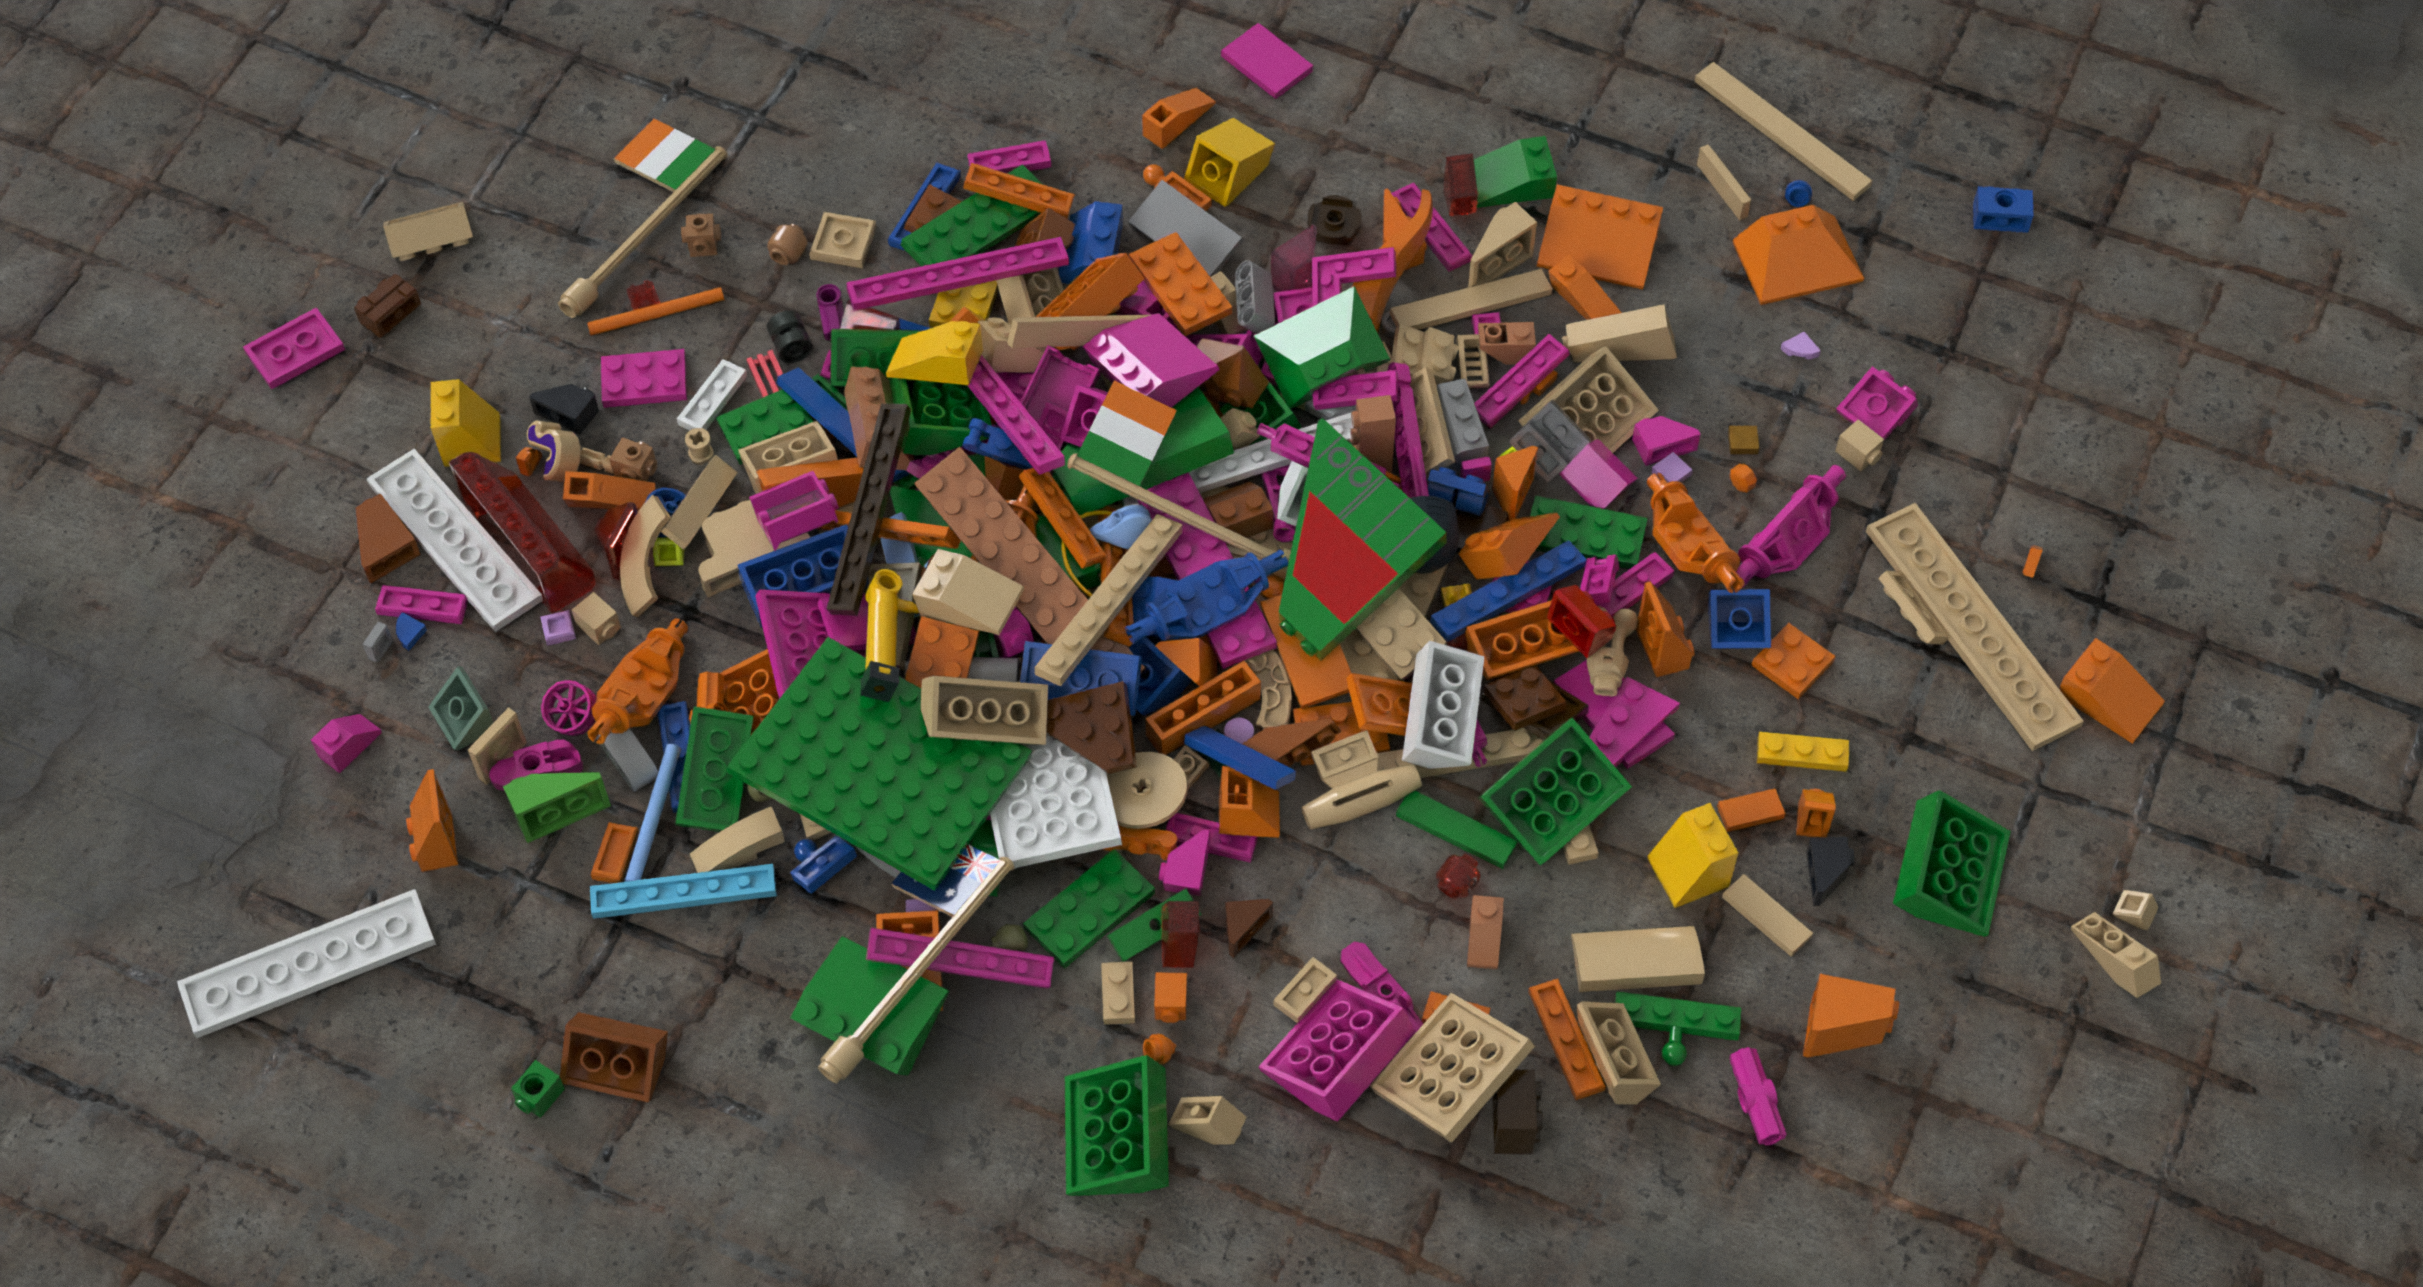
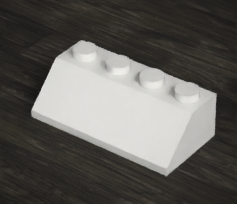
[1402,641,1484,769]

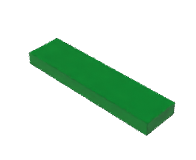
[1396,791,1517,869]

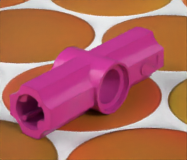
[1729,1047,1786,1146]

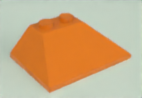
[1732,205,1864,305]

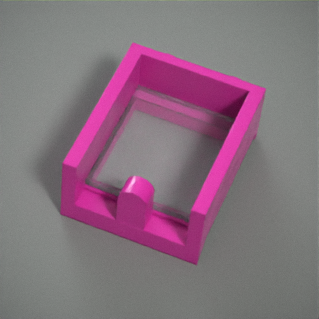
[749,471,839,551]

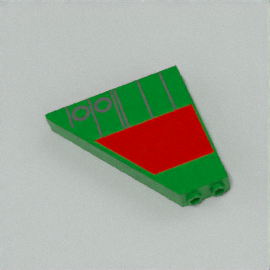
[1278,418,1447,661]

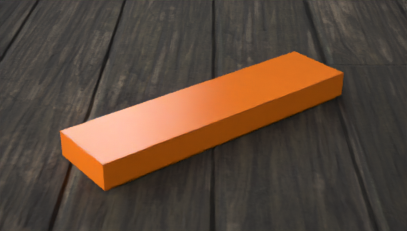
[963,163,1075,219]
[1019,468,1107,568]
[1528,978,1606,1101]

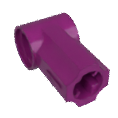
[816,284,847,341]

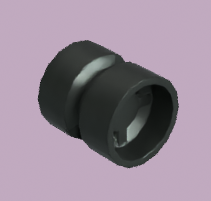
[766,310,813,363]

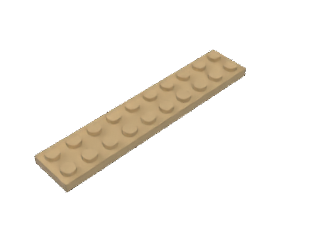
[1866,503,2084,751]

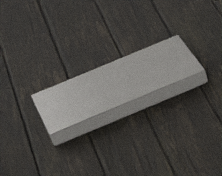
[1128,180,1244,277]

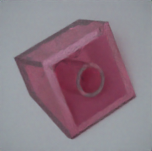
[1271,224,1317,292]

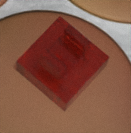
[626,280,660,310]

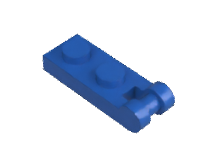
[962,418,1033,470]

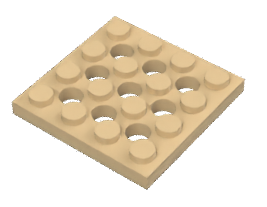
[1370,993,1535,1143]

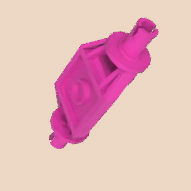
[1736,465,1846,588]

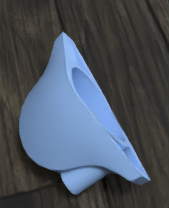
[1090,505,1152,549]

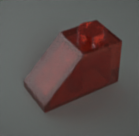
[1443,153,1478,216]
[1161,901,1199,968]

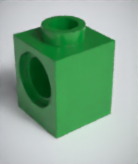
[511,1060,565,1118]

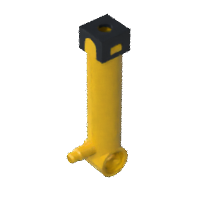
[860,569,919,702]

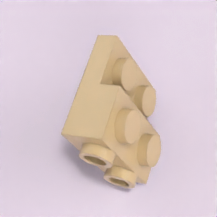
[1391,324,1458,385]

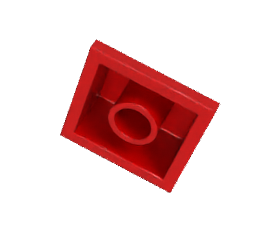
[1547,585,1617,659]

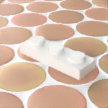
[677,359,747,431]

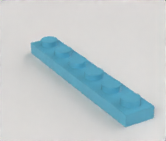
[590,864,777,919]

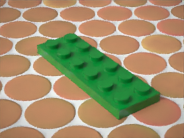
[900,164,1043,266]

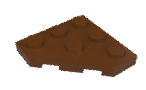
[1046,681,1137,774]

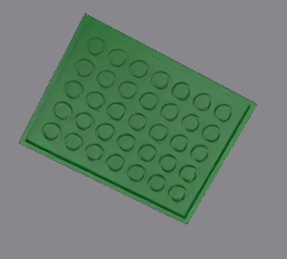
[727,637,1032,891]

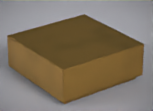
[1728,426,1759,454]

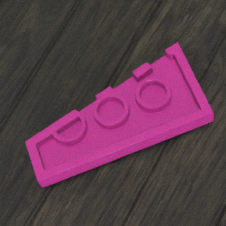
[1589,677,1680,767]

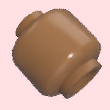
[767,224,807,265]

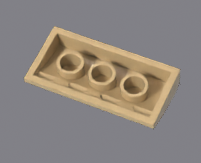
[1571,926,1705,992]

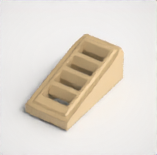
[1455,334,1490,389]

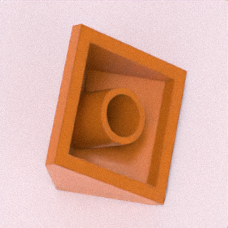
[1492,446,1538,521]
[1155,638,1217,686]

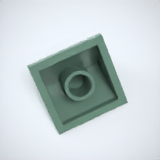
[429,666,493,750]

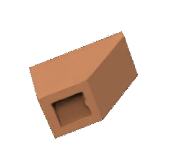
[1478,322,1536,365]

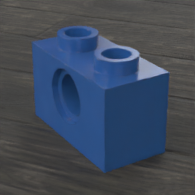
[1973,186,2034,233]

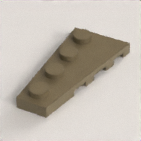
[867,562,923,671]

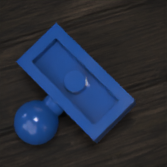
[790,835,857,894]

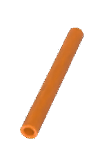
[587,287,724,336]

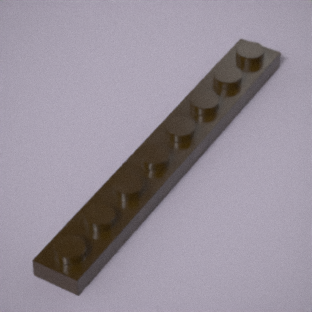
[827,404,911,616]

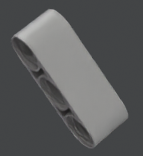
[1235,260,1275,334]
[591,726,658,792]

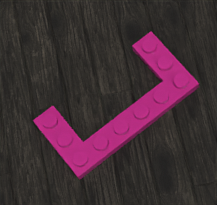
[1312,247,1398,410]

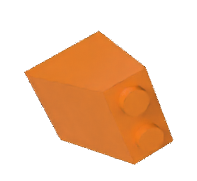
[1803,974,1899,1058]

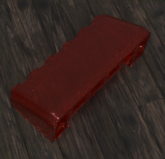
[449,452,596,614]

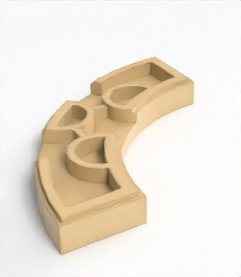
[620,495,671,617]
[1244,649,1292,729]

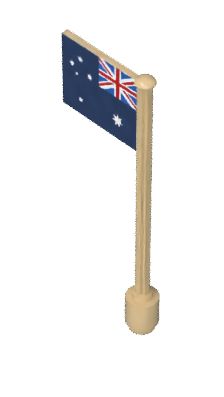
[818,845,1014,1084]

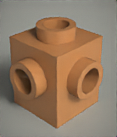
[681,213,721,257]
[609,437,657,481]

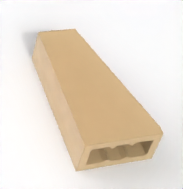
[1562,304,1677,362]

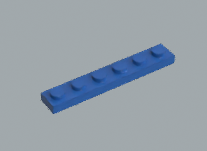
[1430,540,1587,642]

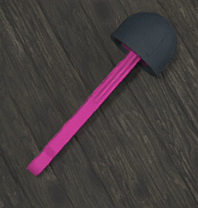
[1387,362,1459,574]

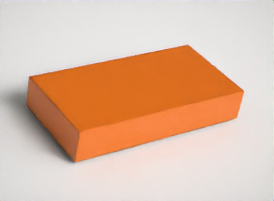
[1717,788,1785,832]
[590,822,639,883]

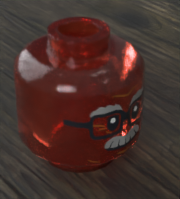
[1436,853,1481,900]

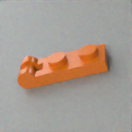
[1103,825,1177,861]

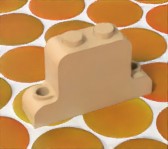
[698,500,810,598]

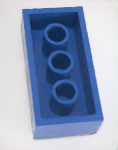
[737,524,869,628]

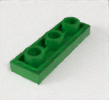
[1107,889,1202,962]

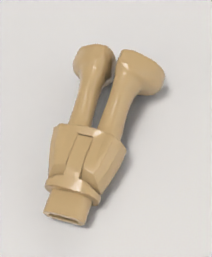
[1587,606,1638,697]

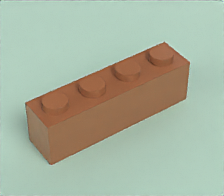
[1350,395,1396,473]

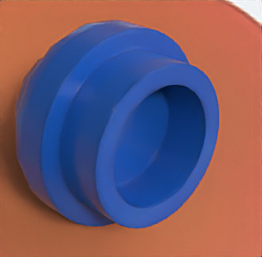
[1785,180,1812,207]

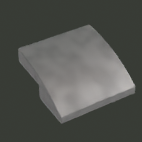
[1509,399,1591,482]

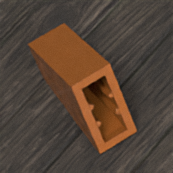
[355,493,421,584]

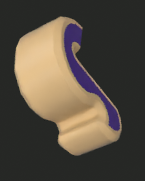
[527,420,581,482]

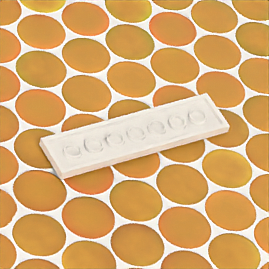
[367,449,543,632]
[177,889,436,1038]

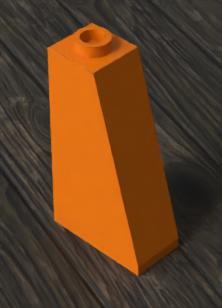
[756,458,864,519]

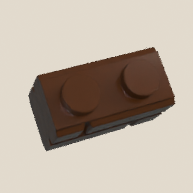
[354,273,421,338]

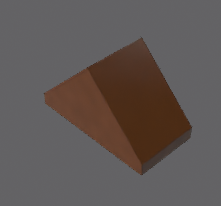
[1225,899,1273,958]

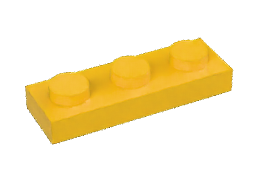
[1757,732,1849,772]

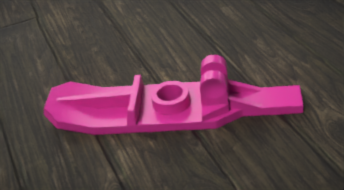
[1340,941,1424,1034]

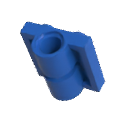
[1428,467,1491,516]

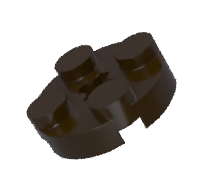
[1307,195,1362,245]

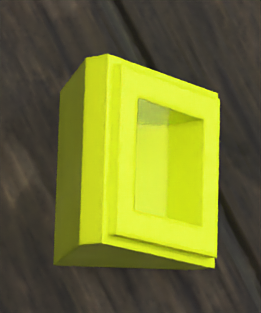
[653,537,684,566]

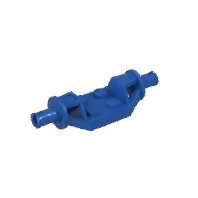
[1125,549,1288,644]

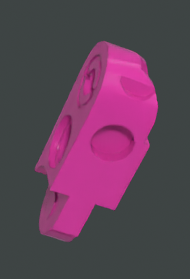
[489,740,583,791]

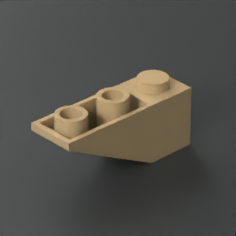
[2071,912,2161,998]

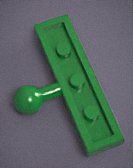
[1615,991,1741,1066]

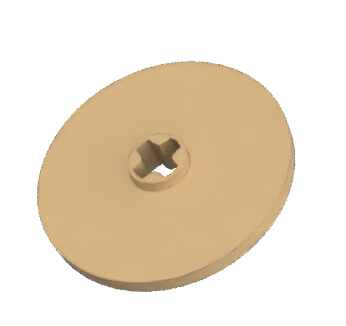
[1106,752,1188,829]

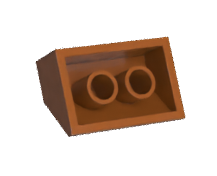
[560,1012,668,1102]

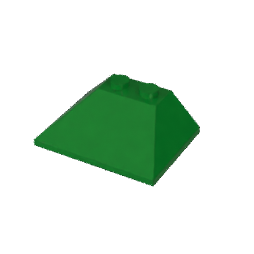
[1254,286,1390,410]

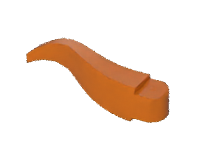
[1350,189,1433,333]

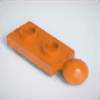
[1143,164,1212,211]

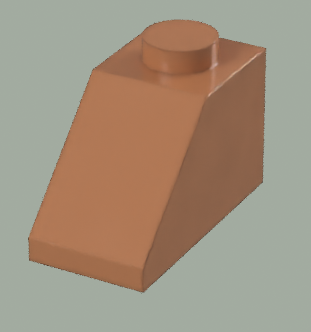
[1467,895,1504,970]

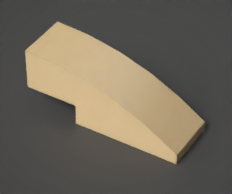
[690,806,785,873]

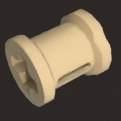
[685,428,714,465]

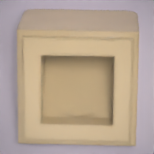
[2113,890,2158,930]

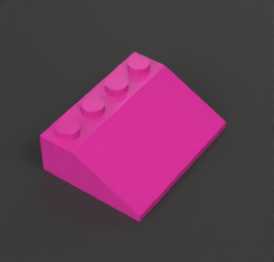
[1083,313,1220,407]
[1259,979,1415,1122]

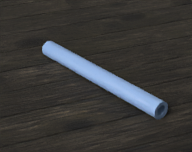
[624,744,681,882]

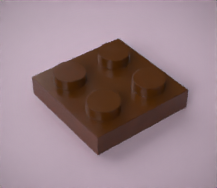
[1484,665,1566,731]

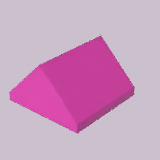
[1559,439,1638,509]

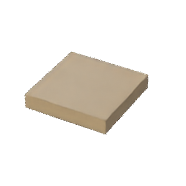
[809,212,877,268]
[468,708,527,784]

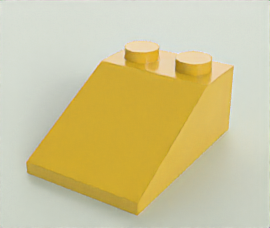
[886,321,983,385]

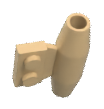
[1301,730,1422,830]

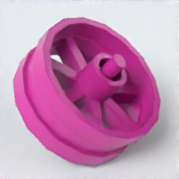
[541,680,596,736]

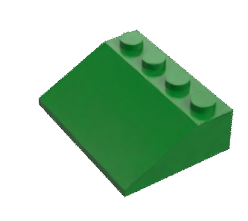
[889,377,992,455]
[1478,718,1632,866]
[1893,790,2011,937]
[790,936,950,1076]
[1065,1055,1169,1196]

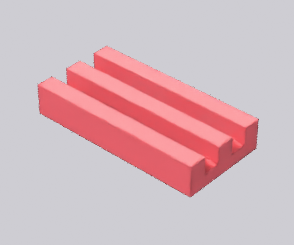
[746,350,783,398]

